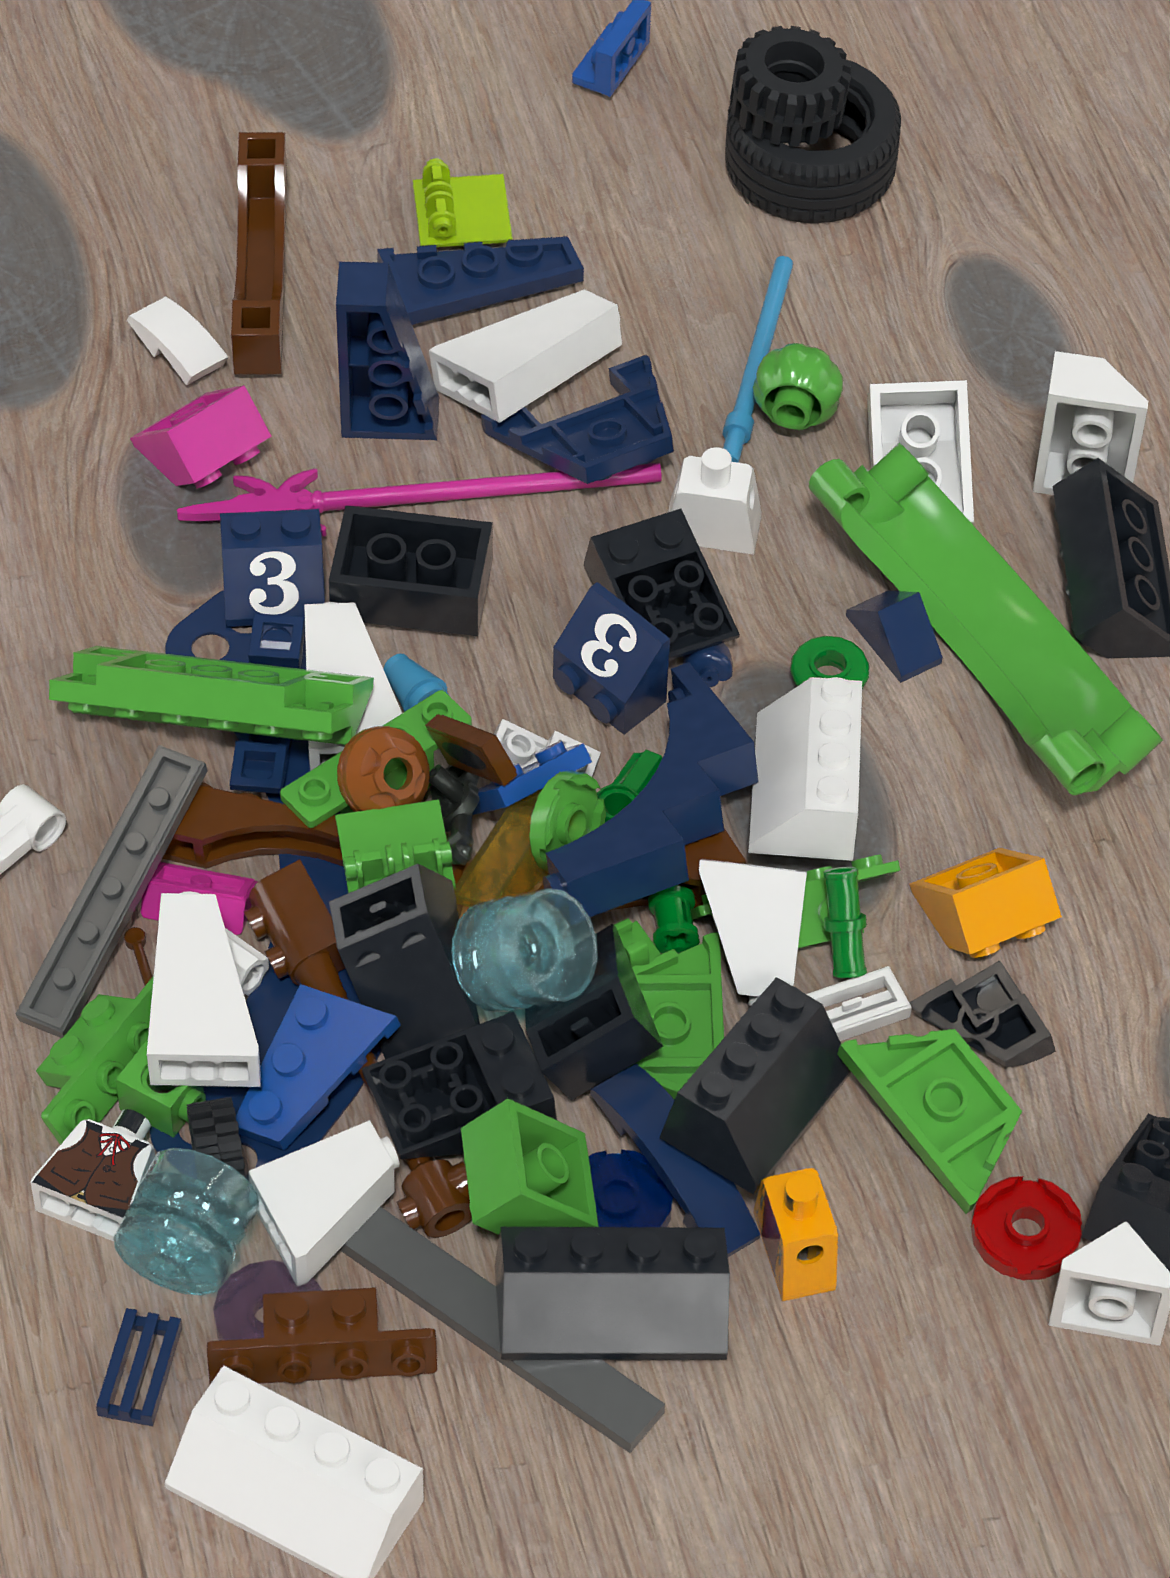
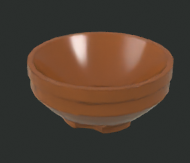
[337,726,430,812]

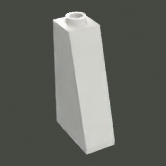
[429,289,622,423]
[304,602,402,771]
[147,891,261,1087]

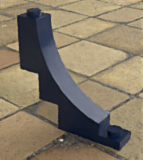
[543,662,758,923]

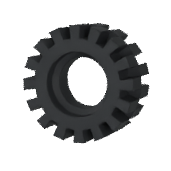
[187,1097,248,1203]

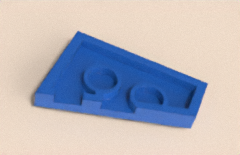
[236,984,401,1150]

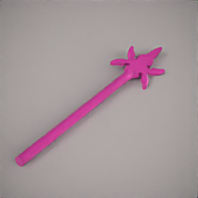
[177,463,662,536]

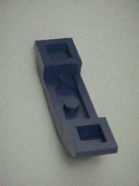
[229,613,305,794]
[590,1064,761,1257]

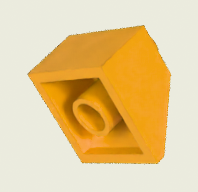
[909,847,1062,958]

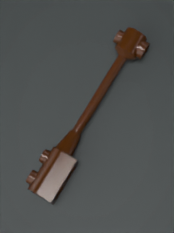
[243,859,472,1238]

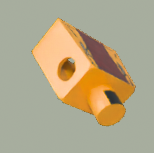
[753,1168,838,1301]

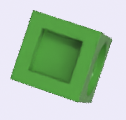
[116,1040,206,1138]

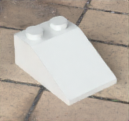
[867,380,974,524]

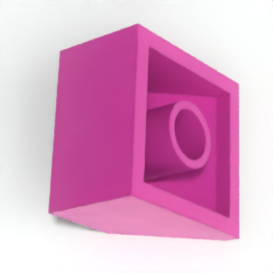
[130,385,272,489]

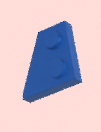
[472,741,592,815]

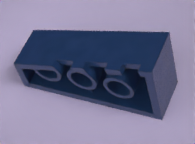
[336,261,439,440]

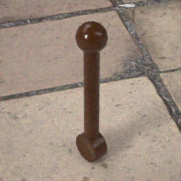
[124,927,153,986]

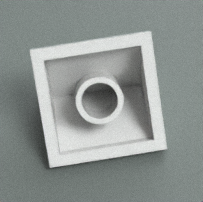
[1049,1221,1170,1346]

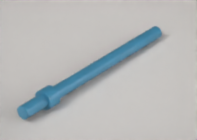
[722,256,793,463]

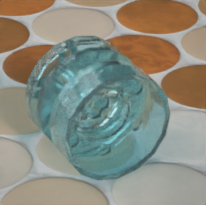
[452,888,597,1013]
[113,1148,259,1296]

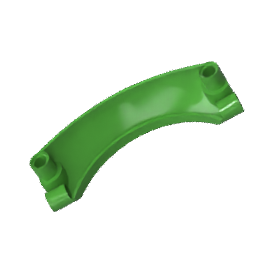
[809,442,1163,795]

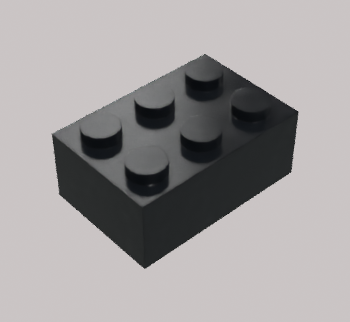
[328,505,493,636]

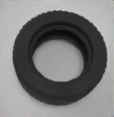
[725,59,901,223]

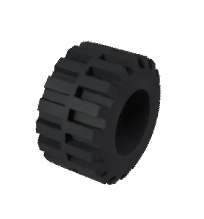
[730,26,851,146]

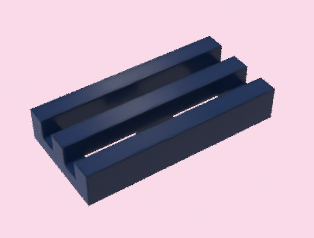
[96,1308,182,1427]

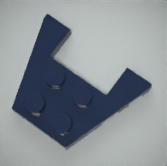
[481,355,674,484]

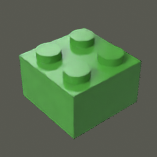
[461,1099,599,1235]

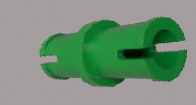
[824,867,867,978]

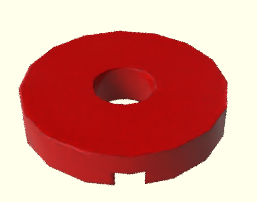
[971,1176,1082,1280]

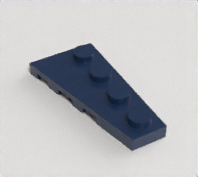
[377,236,584,325]

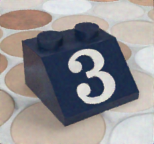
[220,509,325,627]
[553,582,670,735]

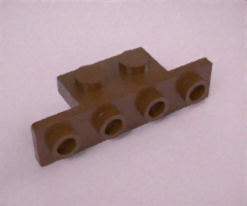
[207,1287,437,1384]

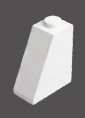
[699,859,807,1006]
[248,1120,399,1287]

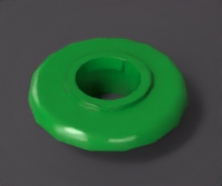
[790,636,869,688]

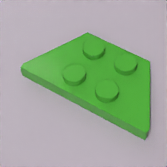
[616,932,724,1100]
[837,1029,1022,1214]

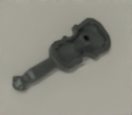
[429,764,480,865]

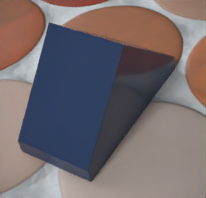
[846,591,943,683]

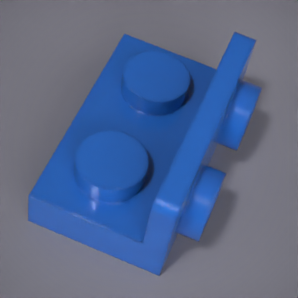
[572,0,651,97]

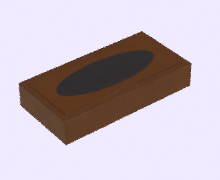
[425,714,517,786]

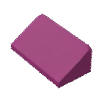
[141,862,258,935]

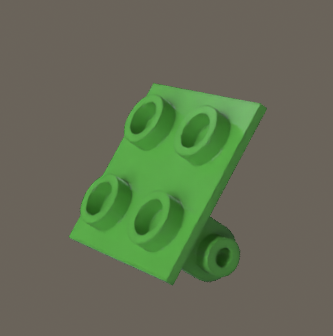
[335,799,456,893]

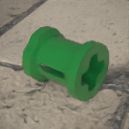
[648,885,700,954]

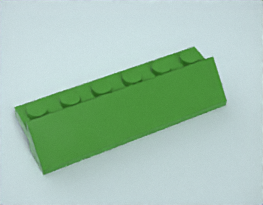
[49,646,374,745]

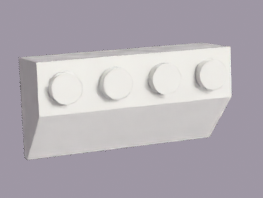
[748,677,862,861]
[165,1366,424,1578]

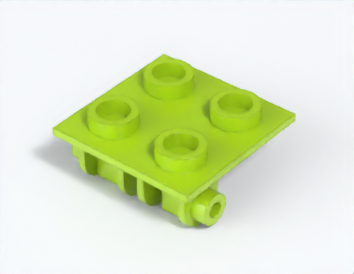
[413,158,512,247]

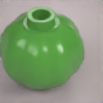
[753,343,843,430]

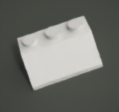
[1033,351,1148,495]

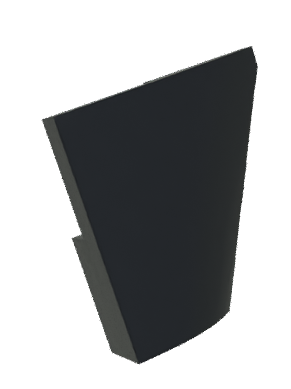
[909,961,1056,1067]

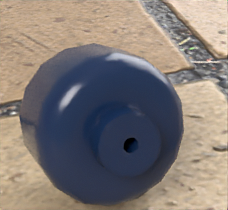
[683,643,733,687]

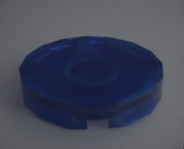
[589,1149,673,1227]

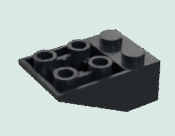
[584,508,740,661]
[329,864,480,1059]
[523,923,663,1100]
[362,1011,557,1160]
[1081,1113,1170,1272]

